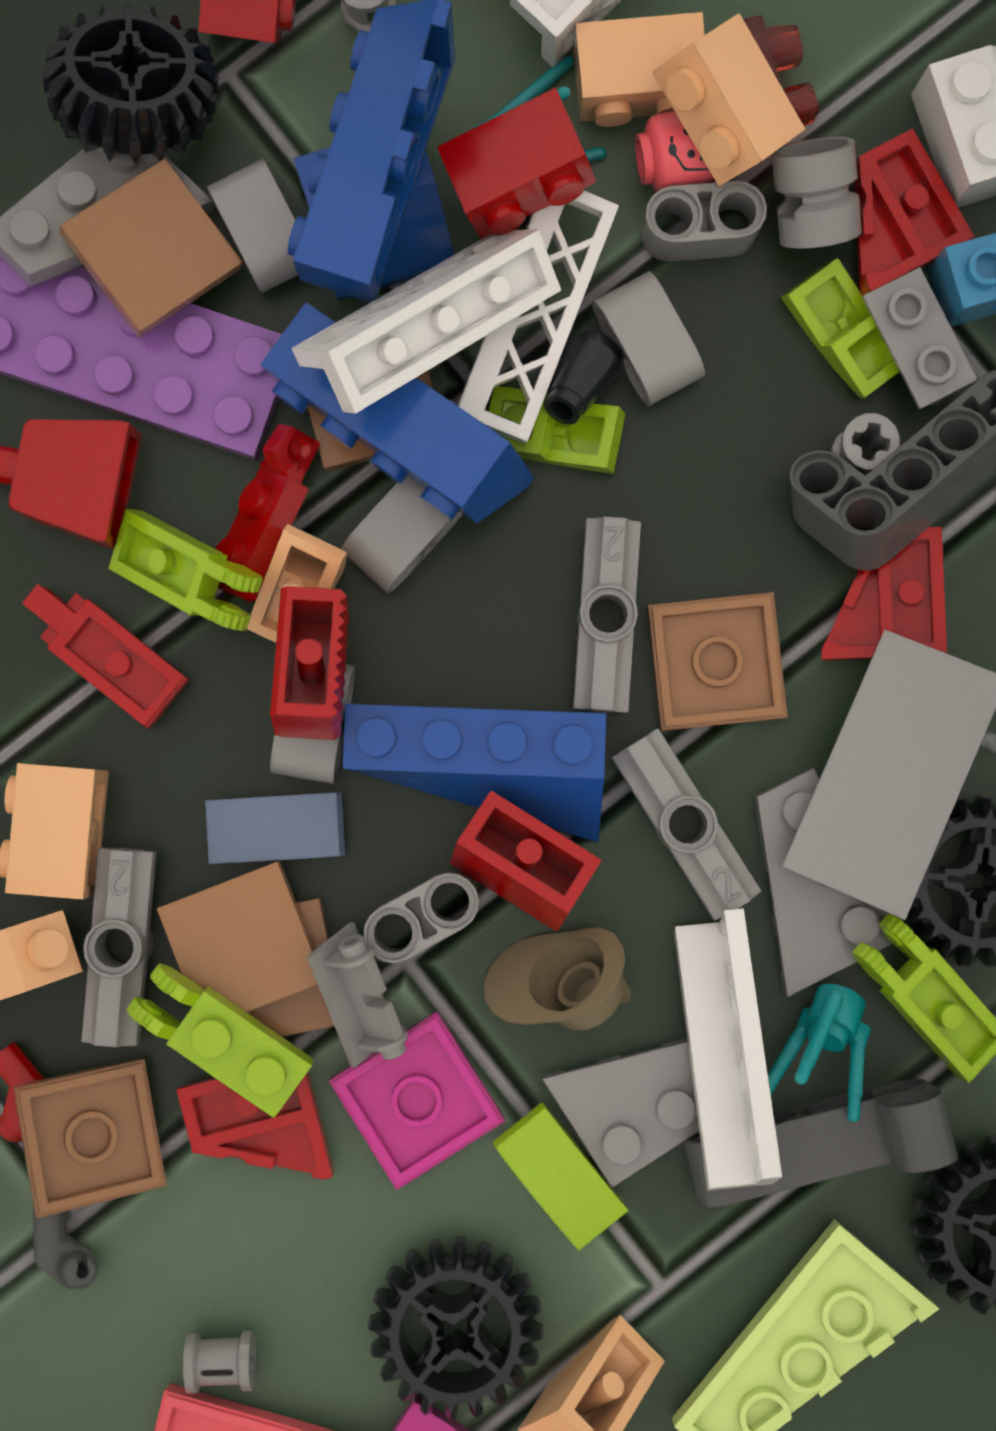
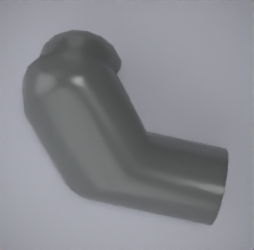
[33,1208,98,1289]

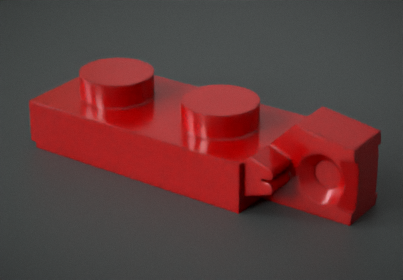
[215,424,320,603]
[22,584,190,729]

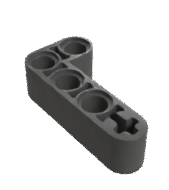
[789,370,996,571]
[683,1079,959,1208]

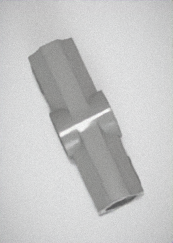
[572,517,641,714]
[611,728,761,921]
[81,847,157,1047]

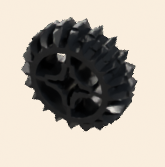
[42,2,218,165]
[897,795,996,968]
[910,1136,996,1315]
[368,1236,544,1421]

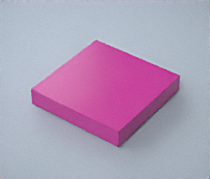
[329,1010,505,1190]

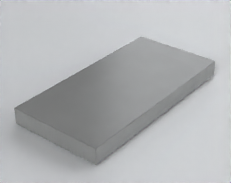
[782,630,996,920]

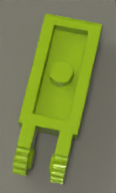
[108,508,263,631]
[851,913,996,1083]
[126,963,313,1118]

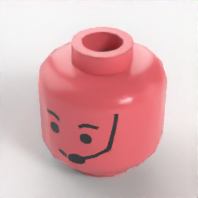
[635,111,716,193]

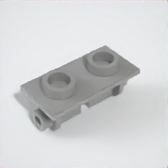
[862,267,978,410]
[306,922,408,1068]

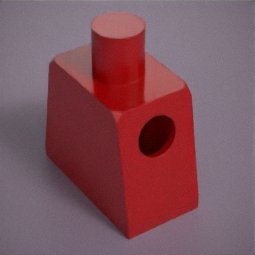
[0,419,142,550]

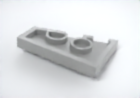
[0,147,213,286]
[754,768,893,997]
[542,1038,699,1188]

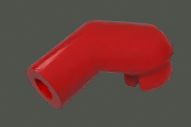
[0,1041,45,1142]

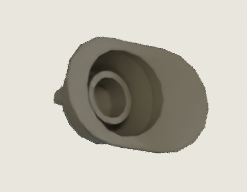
[484,927,631,1031]

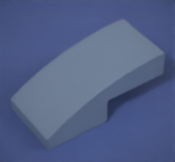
[205,792,346,864]

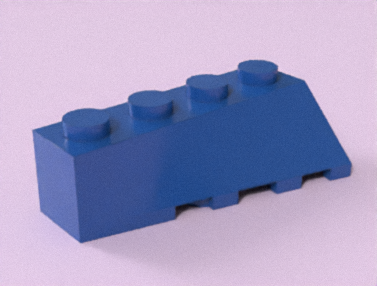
[288,0,455,303]
[260,302,534,524]
[343,704,606,842]

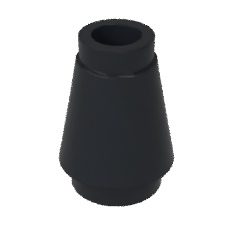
[544,330,622,425]

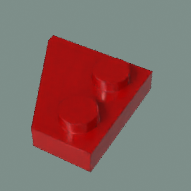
[853,128,975,296]
[821,526,947,661]
[176,1071,335,1180]

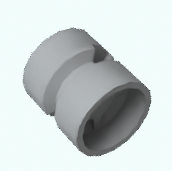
[771,137,862,249]

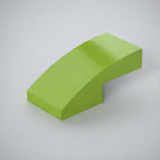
[781,258,900,398]
[489,386,626,474]
[493,1102,629,1251]

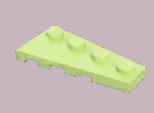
[672,1219,939,1431]

